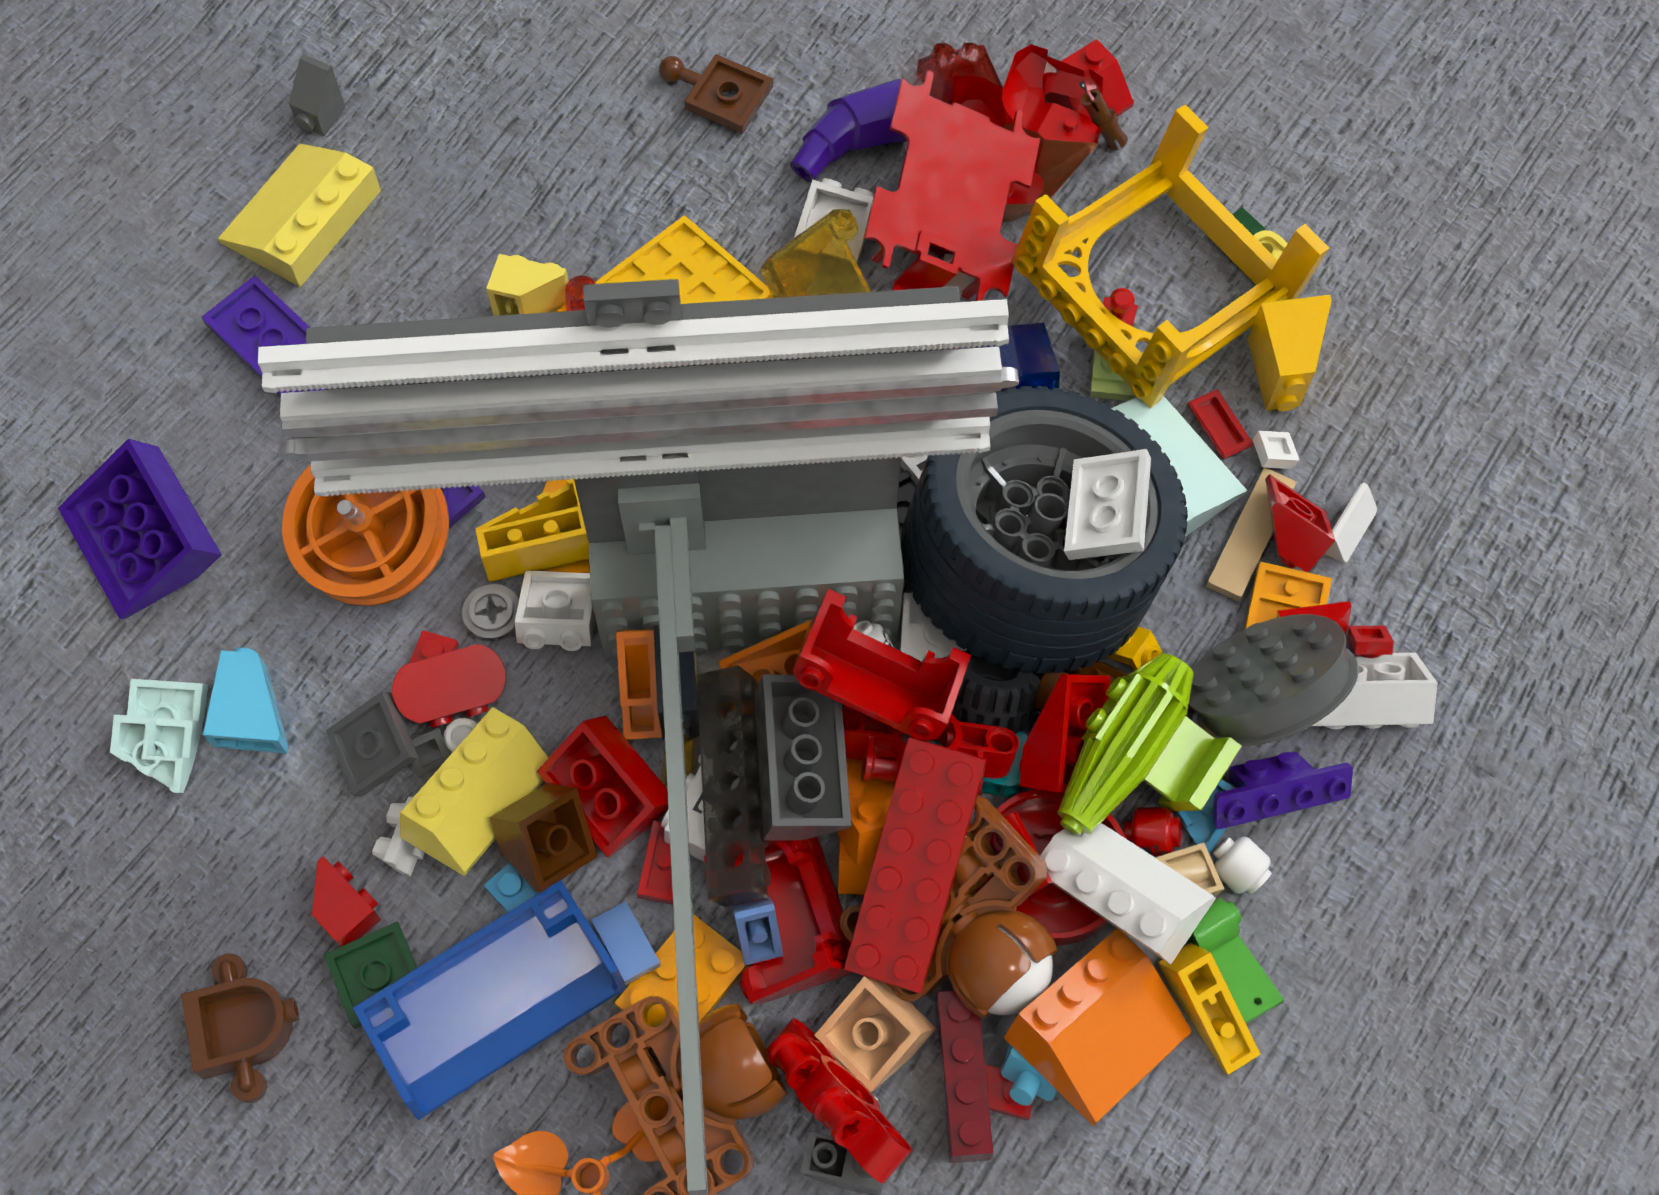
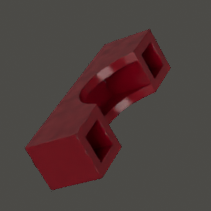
[935,991,993,1163]

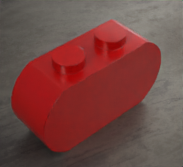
[392,644,507,728]

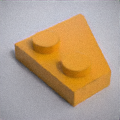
[1244,561,1332,629]

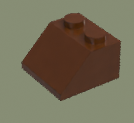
[490,783,598,893]

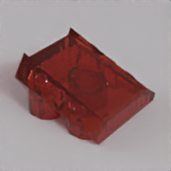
[917,43,1003,105]

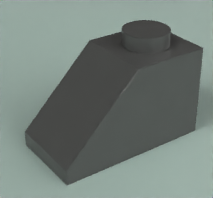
[289,54,345,136]

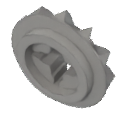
[462,584,519,641]

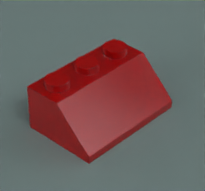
[536,715,668,858]

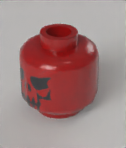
[1124,807,1181,857]

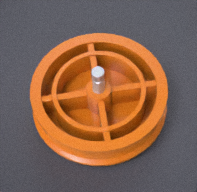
[282,464,449,606]

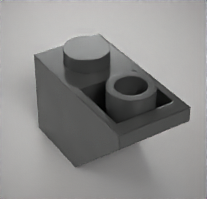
[800,1131,883,1195]

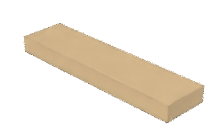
[1206,467,1297,602]

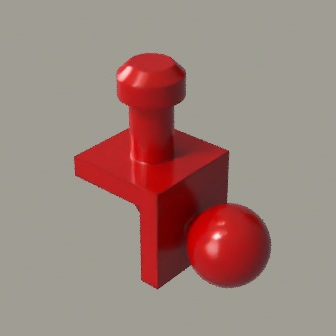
[1103,288,1138,337]

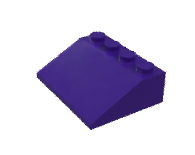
[58,439,222,619]

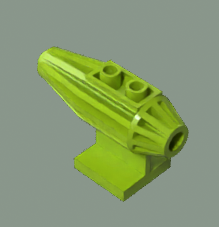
[1057,653,1242,836]

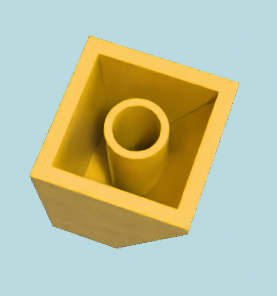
[1248,295,1332,412]

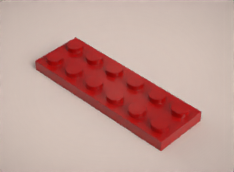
[844,737,988,994]

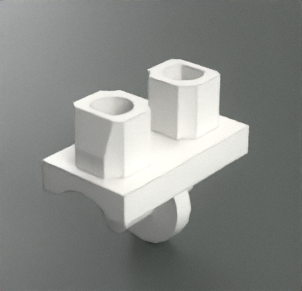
[372,796,425,876]

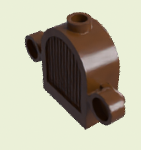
[181,953,299,1103]

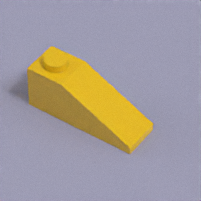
[1158,943,1261,1075]

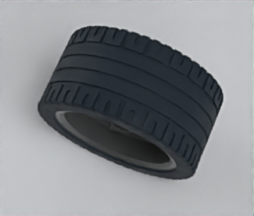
[900,386,1188,674]

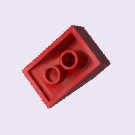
[1019,674,1110,792]

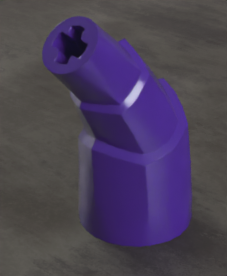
[790,78,907,182]

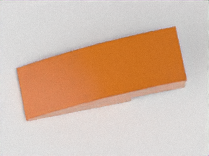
[616,629,662,739]

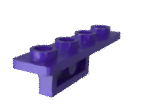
[1212,752,1353,829]

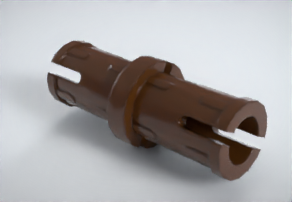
[1081,89,1128,151]

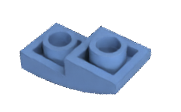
[591,901,661,985]

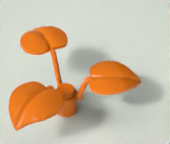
[493,1097,668,1195]

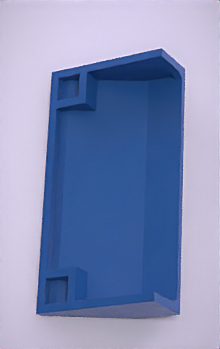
[353,880,627,1121]

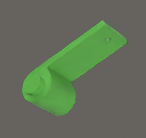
[1187,898,1284,1024]

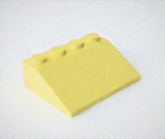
[218,144,381,287]

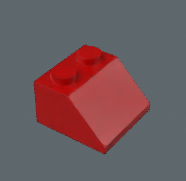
[1045,39,1134,120]

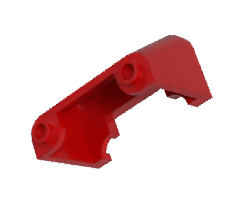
[793,589,971,741]
[703,829,854,1005]

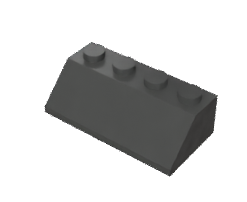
[754,674,851,840]

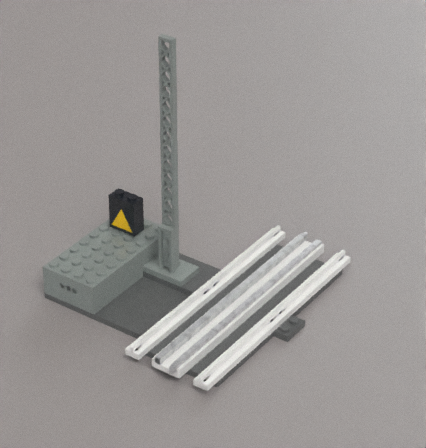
[258,279,1019,1195]

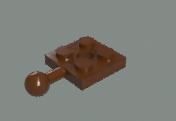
[659,54,773,134]

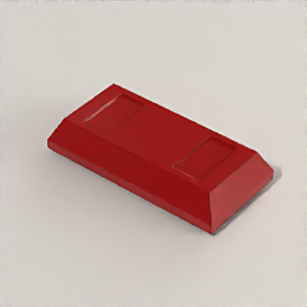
[1187,389,1254,460]

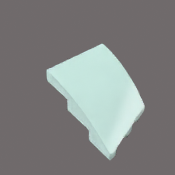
[110,679,208,793]

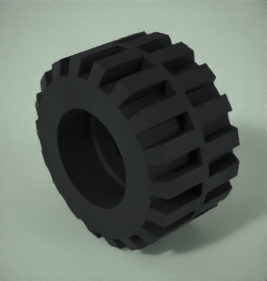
[951,649,1040,734]

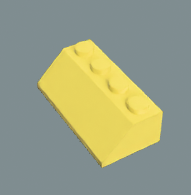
[400,707,548,876]

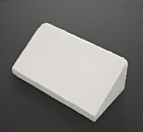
[1325,482,1377,564]

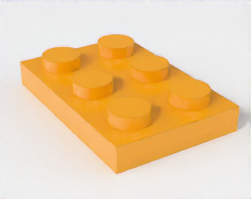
[615,914,750,1027]

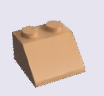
[814,976,937,1092]

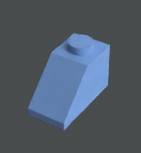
[731,896,783,965]

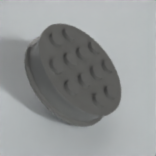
[1189,614,1359,746]

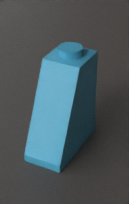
[203,647,288,753]

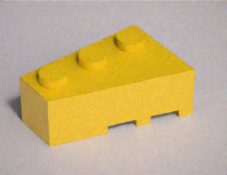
[475,478,589,582]

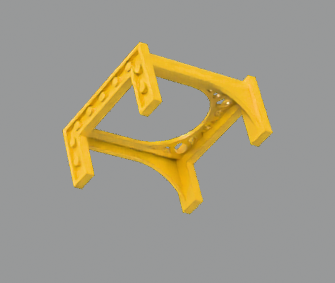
[1011,104,1329,408]

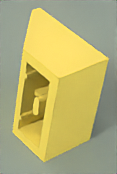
[486,254,572,316]

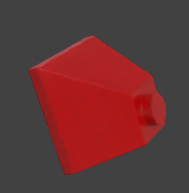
[1265,474,1335,572]

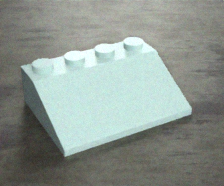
[1111,396,1247,536]

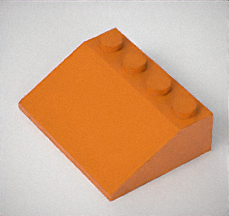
[1004,928,1192,1126]

